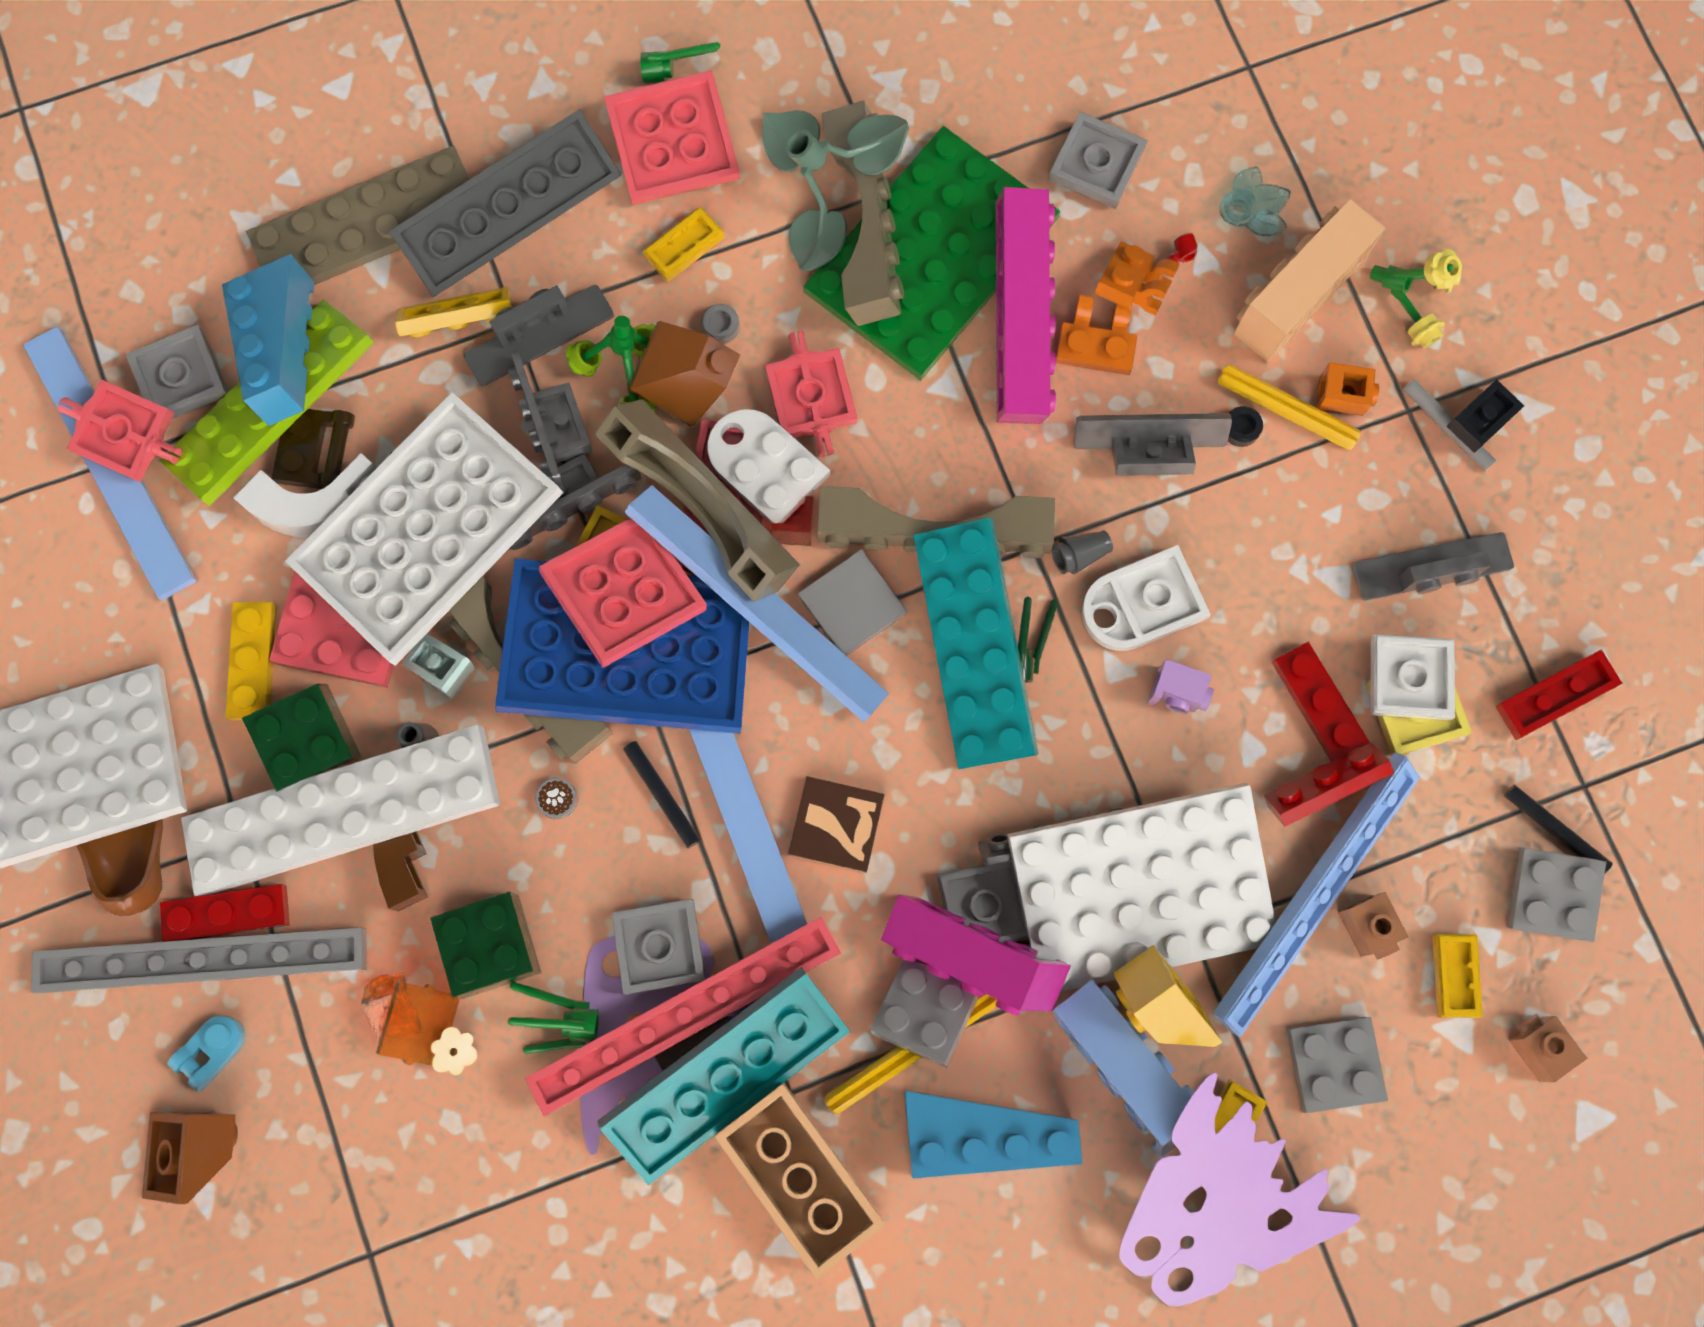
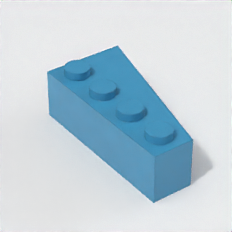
[222,254,314,426]
[904,1090,1083,1179]

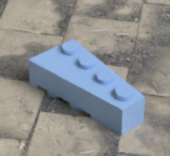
[1053,980,1194,1158]

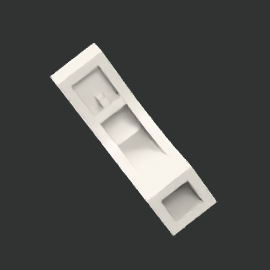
[233,453,376,537]

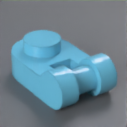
[167,1016,245,1093]

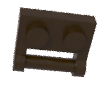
[271,409,355,489]

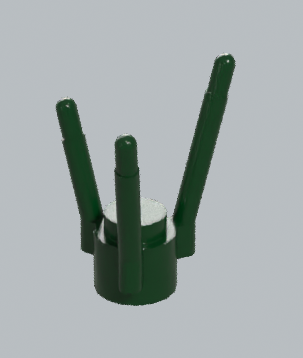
[1018,596,1058,683]

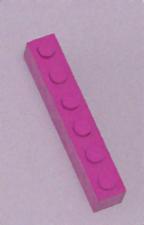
[996,187,1056,424]

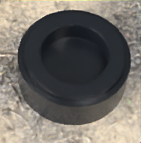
[1228,406,1263,447]

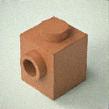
[1338,892,1409,960]
[1509,1014,1588,1082]

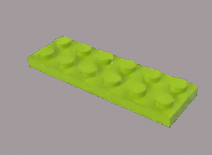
[159,299,374,507]

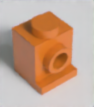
[1316,362,1380,416]

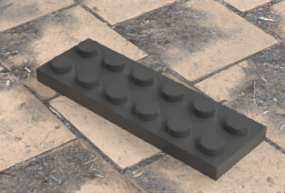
[389,109,621,297]

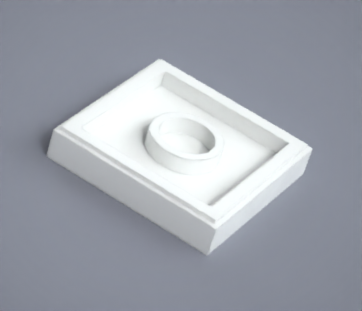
[1370,634,1455,720]

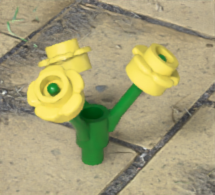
[1370,248,1462,348]

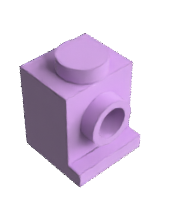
[1147,659,1214,714]

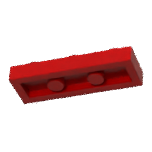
[1271,641,1370,762]
[1495,649,1623,740]
[1264,742,1394,827]
[160,884,290,942]

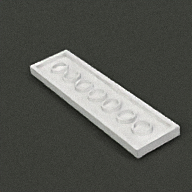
[181,724,501,896]

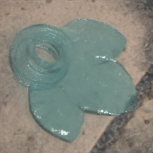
[1219,167,1291,236]

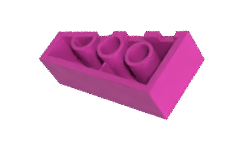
[881,894,1071,1015]

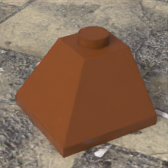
[627,321,740,427]
[142,1112,238,1204]

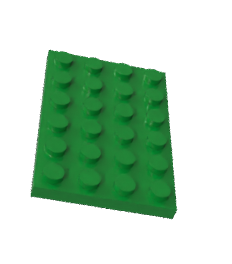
[803,126,1060,381]

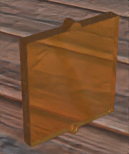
[376,981,460,1065]

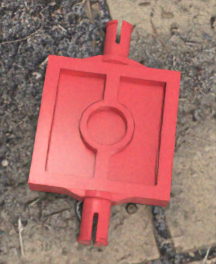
[765,331,857,457]
[57,379,182,483]

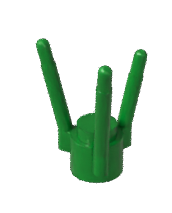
[640,42,720,84]
[508,982,599,1054]

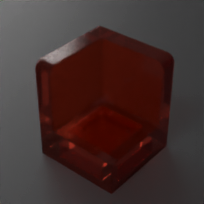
[771,496,814,546]

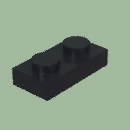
[1446,379,1525,453]

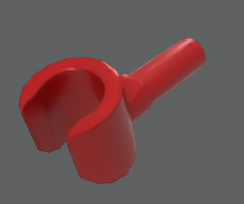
[1163,233,1198,263]

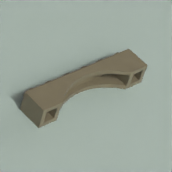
[822,100,904,326]
[595,399,800,602]
[817,486,1055,558]
[449,576,612,764]

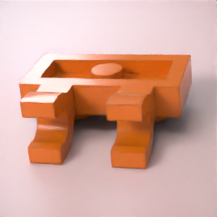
[1094,241,1180,316]
[1056,295,1138,375]

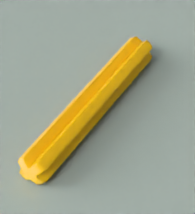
[1218,364,1361,450]

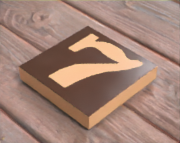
[788,776,885,874]

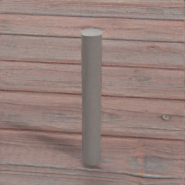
[1403,379,1496,471]

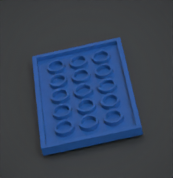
[495,558,749,734]

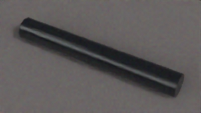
[623,741,701,849]
[1504,784,1613,873]

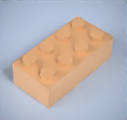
[1233,199,1386,363]
[714,1083,886,1280]

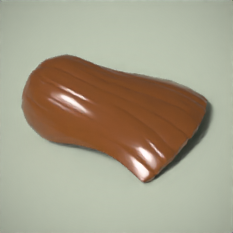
[76,819,163,916]

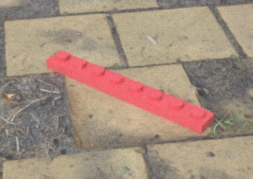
[525,916,841,1116]

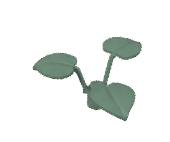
[762,110,909,271]

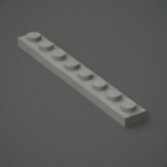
[31,928,367,994]

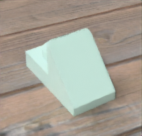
[401,634,475,699]

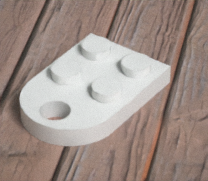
[708,409,830,529]
[1082,545,1211,651]

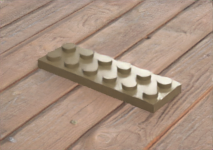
[246,145,469,285]

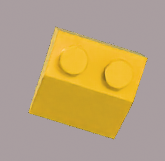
[1113,945,1222,1047]

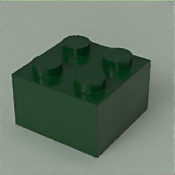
[242,683,361,792]
[430,891,541,999]

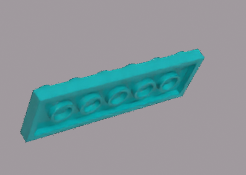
[913,518,1039,770]
[597,967,850,1185]

